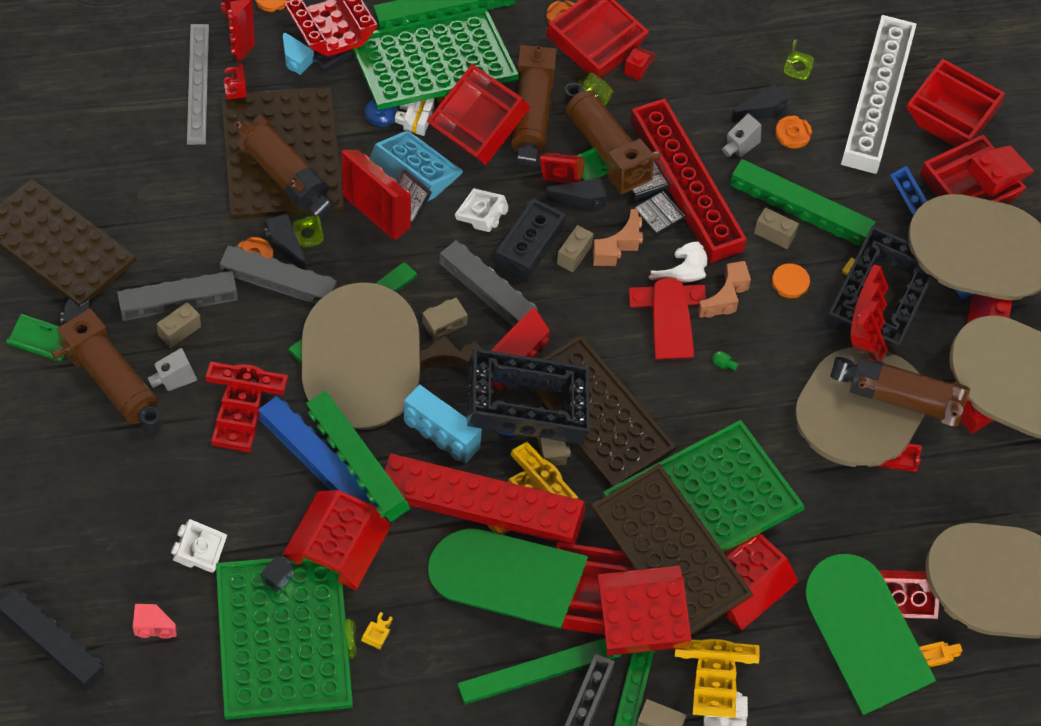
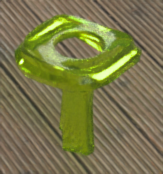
[784,40,814,80]
[293,216,324,247]
[345,619,357,659]

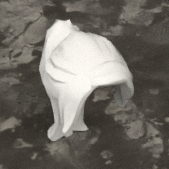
[649,242,707,283]

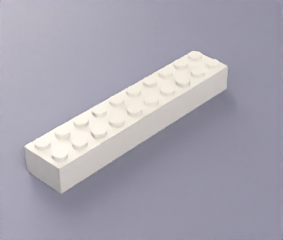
[841,15,917,174]

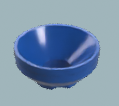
[365,99,398,127]

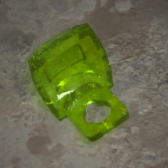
[578,72,614,107]

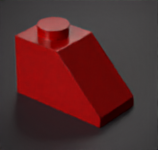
[624,47,656,81]

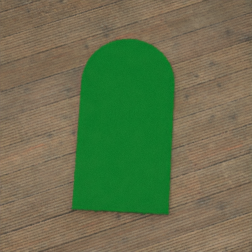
[428,529,588,629]
[806,554,936,715]

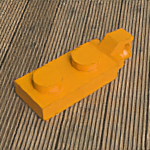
[919,641,962,667]

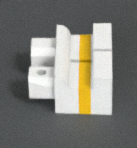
[395,98,435,136]

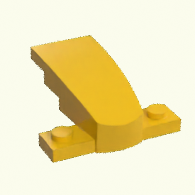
[487,442,578,535]
[675,639,759,718]

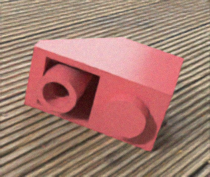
[133,604,177,639]

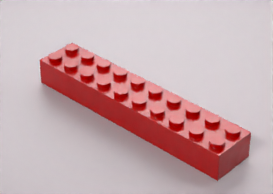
[630,98,747,263]
[385,454,586,544]

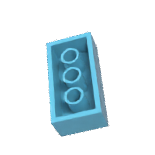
[404,384,482,464]

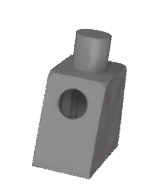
[722,113,761,157]
[148,348,197,391]

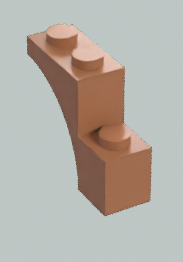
[593,209,643,266]
[698,261,751,318]

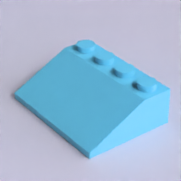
[370,130,463,201]

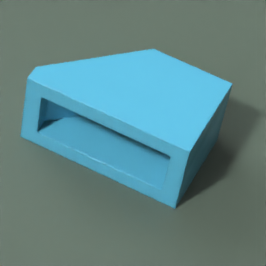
[283,33,314,75]

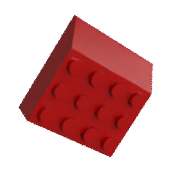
[546,0,649,82]
[906,59,1005,147]
[427,64,531,166]
[920,134,1027,205]
[342,150,411,241]
[556,542,635,635]
[597,566,691,656]

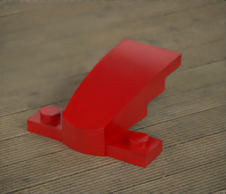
[851,265,889,361]
[628,278,706,360]
[206,362,288,452]

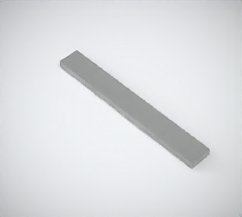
[187,24,209,145]

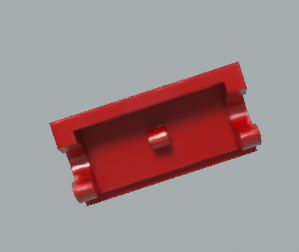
[224,65,247,99]
[878,444,922,472]

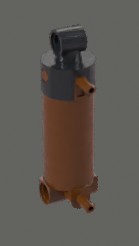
[234,114,335,219]
[830,355,971,426]

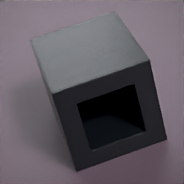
[261,556,294,593]

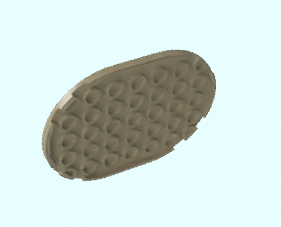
[908,194,1041,300]
[302,283,420,430]
[950,316,1041,439]
[795,347,924,467]
[926,523,1041,638]

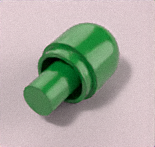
[712,351,739,370]

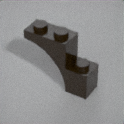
[420,336,482,372]

